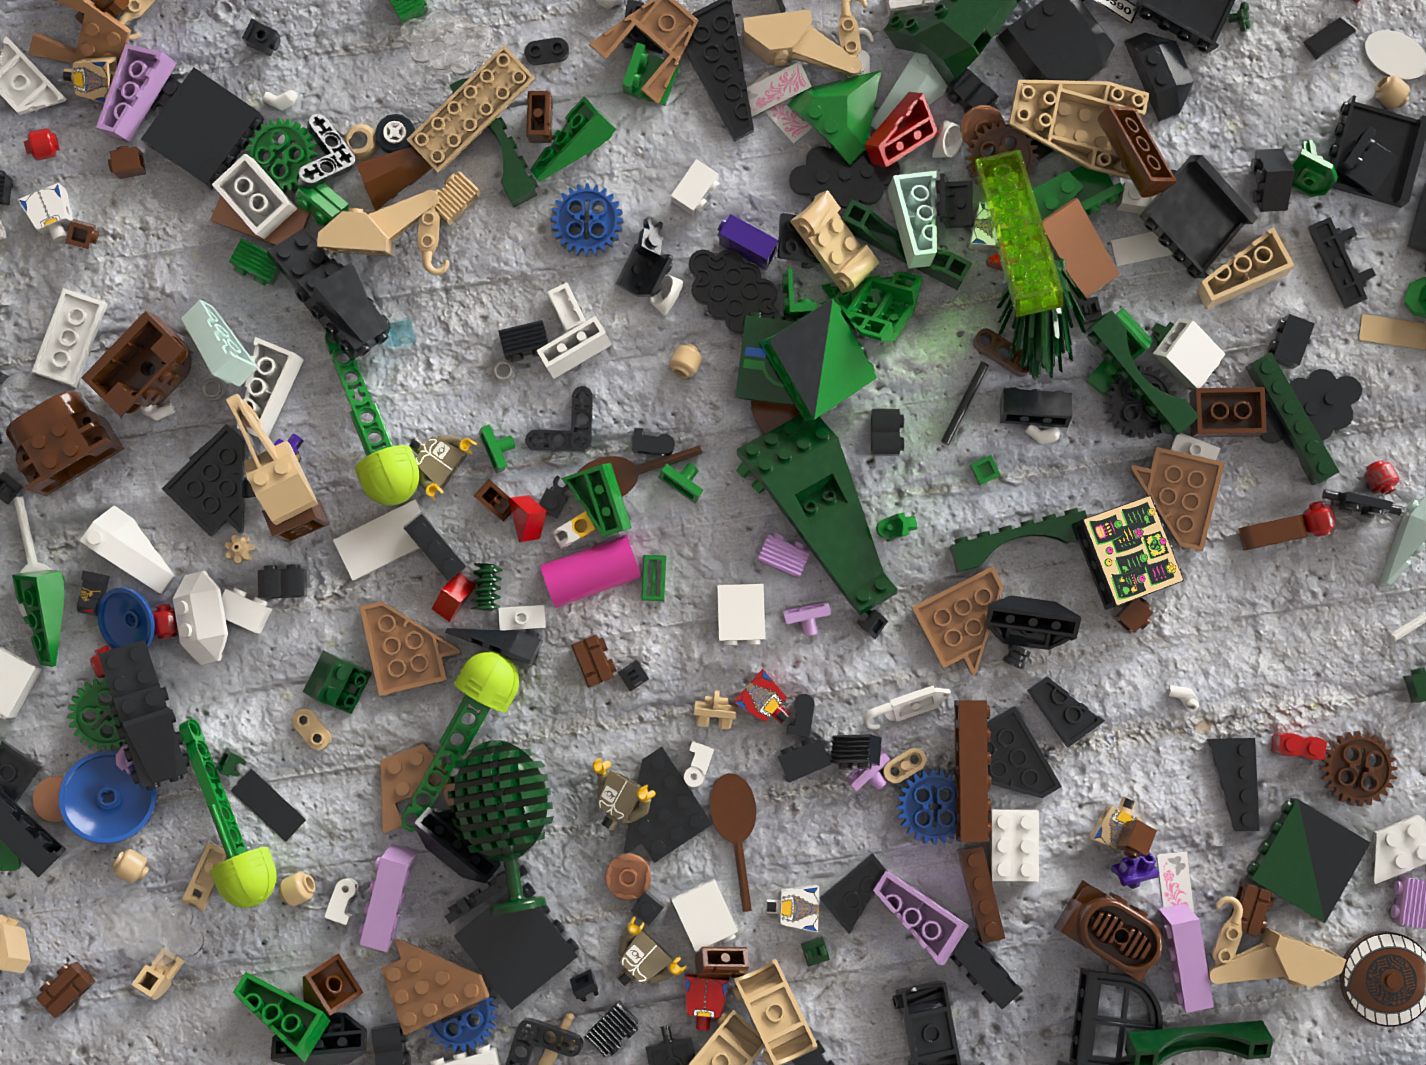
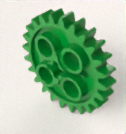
[246,118,319,193]
[67,676,126,751]

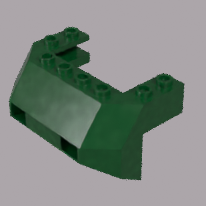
[883,0,1021,85]

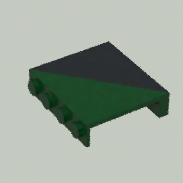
[1245,798,1371,923]

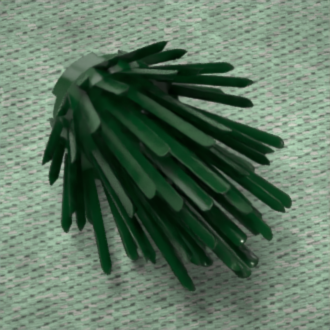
[997,255,1088,380]

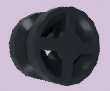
[1002,644,1031,670]

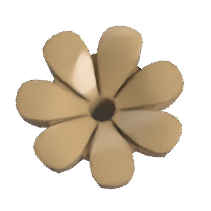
[225,534,255,564]

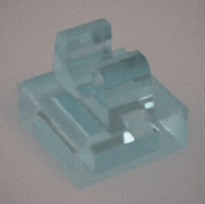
[390,318,417,347]

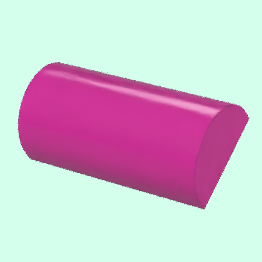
[540,534,642,608]

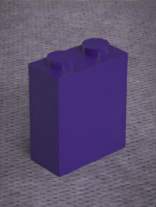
[717,214,778,270]

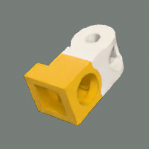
[552,511,598,549]

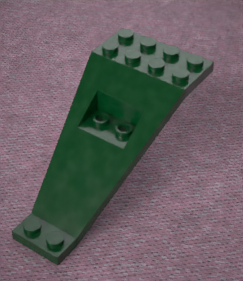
[737,414,898,615]

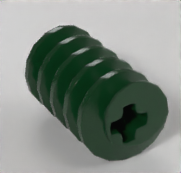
[471,563,503,611]

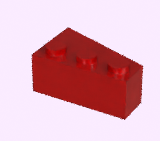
[864,92,939,167]

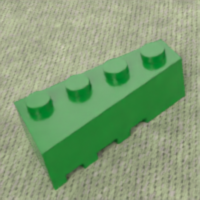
[232,972,330,1063]

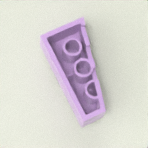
[96,44,177,142]
[358,844,418,952]
[873,871,969,966]
[1159,903,1214,1013]

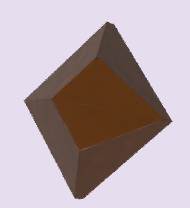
[303,953,363,1017]

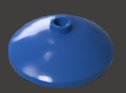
[97,587,155,648]

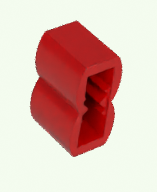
[1271,733,1327,760]

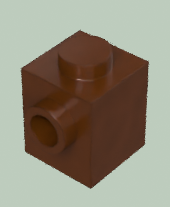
[108,146,146,179]
[65,219,99,249]
[1114,597,1154,634]
[1116,820,1157,859]

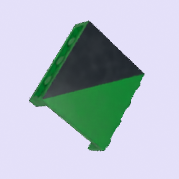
[760,299,877,421]

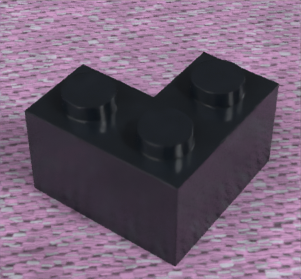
[1250,148,1295,212]

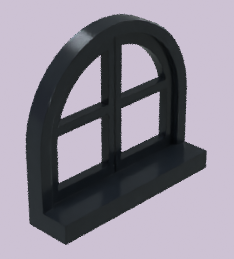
[1069,968,1163,1065]

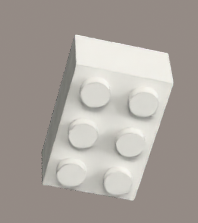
[212,154,297,239]
[988,809,1039,882]

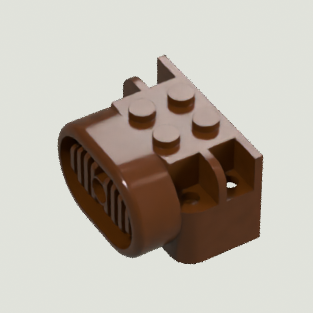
[81,311,192,417]
[6,391,124,496]
[1054,880,1163,982]

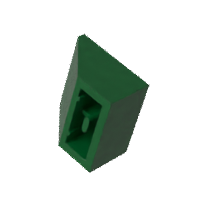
[303,650,372,714]

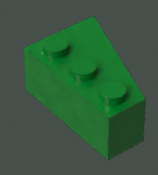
[1002,171,1084,239]
[561,463,632,537]

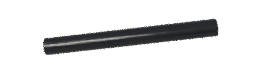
[941,361,989,445]

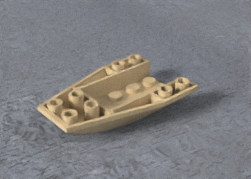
[1008,80,1149,180]

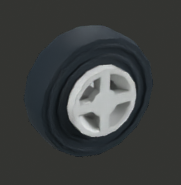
[375,114,415,154]

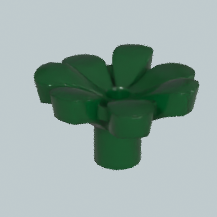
[1228,2,1250,32]

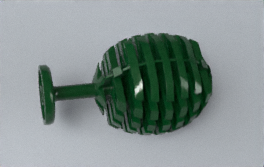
[447,740,554,916]

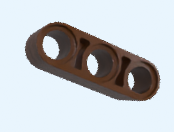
[973,328,1029,377]
[1238,514,1308,551]

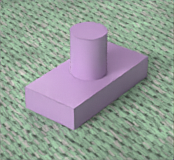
[782,601,831,636]
[845,750,890,791]

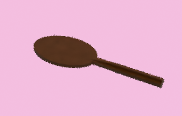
[751,400,798,434]
[577,445,703,497]
[710,773,756,912]

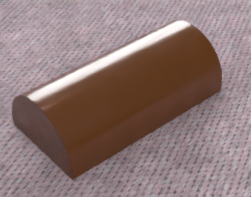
[1098,106,1177,198]

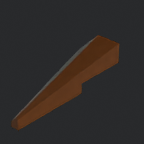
[356,146,433,211]

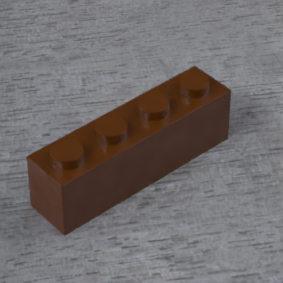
[957,844,1006,944]

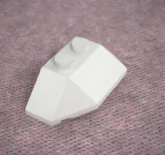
[173,571,228,665]

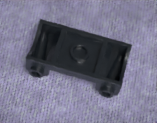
[892,980,961,1065]

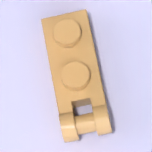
[182,842,227,911]

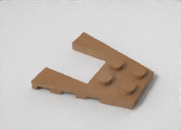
[29,0,131,66]
[589,0,699,105]

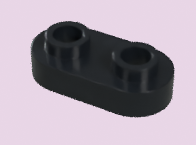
[524,37,569,65]

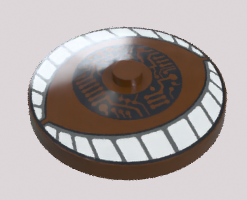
[1339,931,1426,1027]

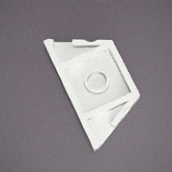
[0,36,67,115]
[1371,815,1426,884]

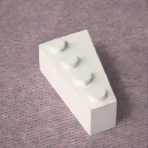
[237,337,304,439]

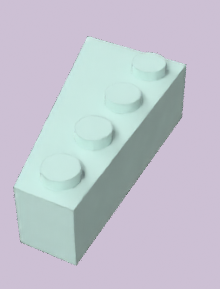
[888,171,937,269]
[181,300,258,387]

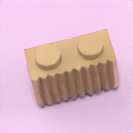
[435,172,481,226]

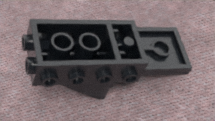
[267,228,391,361]
[98,640,190,790]

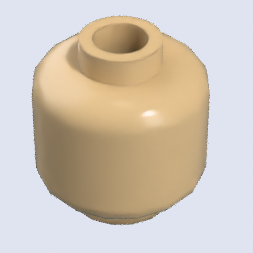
[1374,75,1410,109]
[669,344,702,379]
[111,849,149,884]
[279,872,316,906]

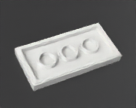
[31,288,108,388]
[333,500,422,581]

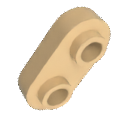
[292,709,331,750]
[883,748,927,783]

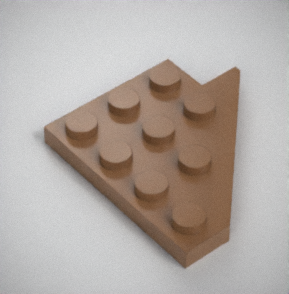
[1130,447,1225,551]
[911,566,1004,676]
[359,601,462,696]
[381,939,490,1035]

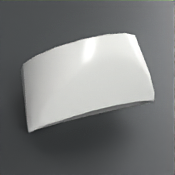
[932,120,963,158]
[649,275,683,316]

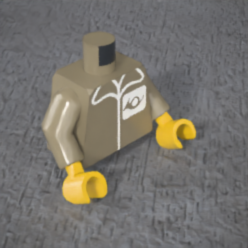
[409,435,477,501]
[592,758,656,830]
[617,917,687,987]

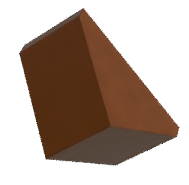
[474,479,511,522]

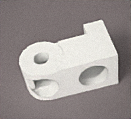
[684,741,714,787]
[324,878,359,925]

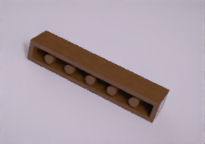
[954,700,992,842]

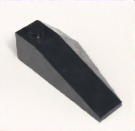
[445,628,543,666]

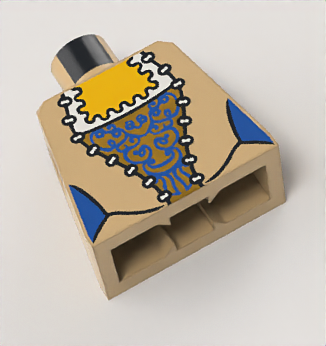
[63,57,117,103]
[1089,797,1142,852]

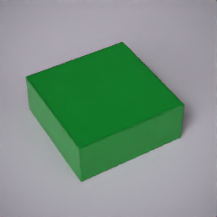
[970,455,1001,486]

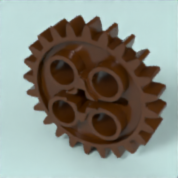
[964,120,1039,194]
[1319,731,1398,807]

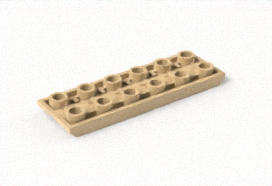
[406,45,536,173]

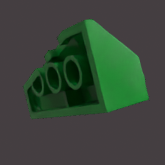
[530,96,617,181]
[12,570,65,667]

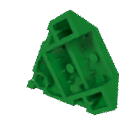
[787,70,882,166]
[822,271,923,342]

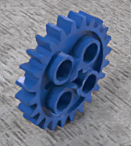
[550,183,624,257]
[895,768,956,845]
[424,988,498,1052]

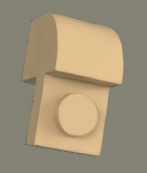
[132,948,185,1000]

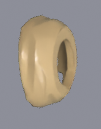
[344,124,379,161]

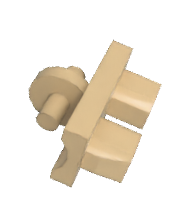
[694,690,737,729]

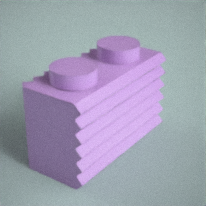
[757,533,810,579]
[1390,876,1426,929]

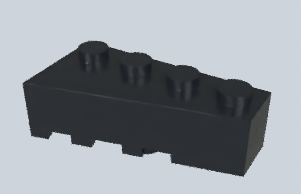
[0,789,66,878]
[950,913,1023,1009]

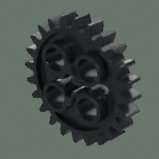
[1103,365,1177,439]

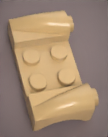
[790,190,880,293]
[732,959,818,1065]
[688,1009,764,1065]

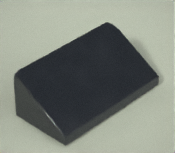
[1303,17,1356,60]

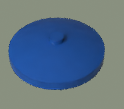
[59,751,157,844]

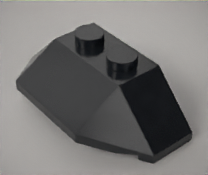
[1124,32,1194,122]
[985,595,1081,650]
[413,807,501,884]
[271,1013,367,1065]

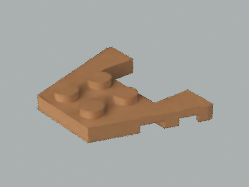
[380,744,455,834]

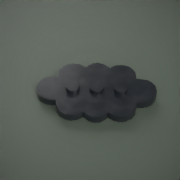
[789,146,900,209]
[689,249,780,335]
[1259,369,1362,450]

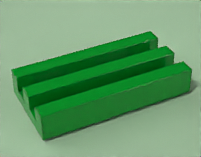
[641,555,666,602]

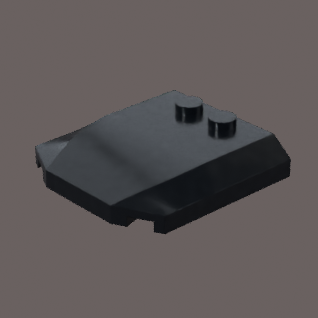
[996,0,1115,81]

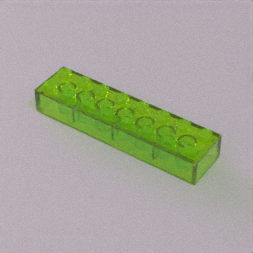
[975,150,1063,317]

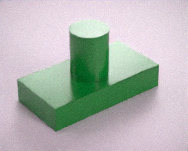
[1086,360,1117,396]
[478,424,515,474]
[658,463,703,504]

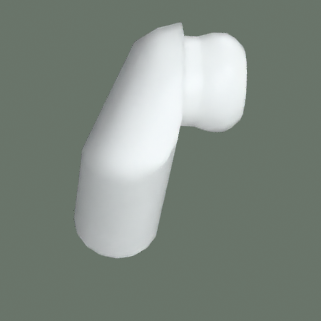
[263,90,297,110]
[140,402,176,420]
[1025,425,1060,444]
[1168,685,1199,712]

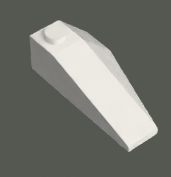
[80,506,175,595]

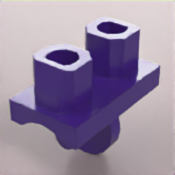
[1111,852,1159,889]

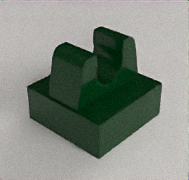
[1151,322,1174,347]
[216,747,246,777]
[800,936,830,967]

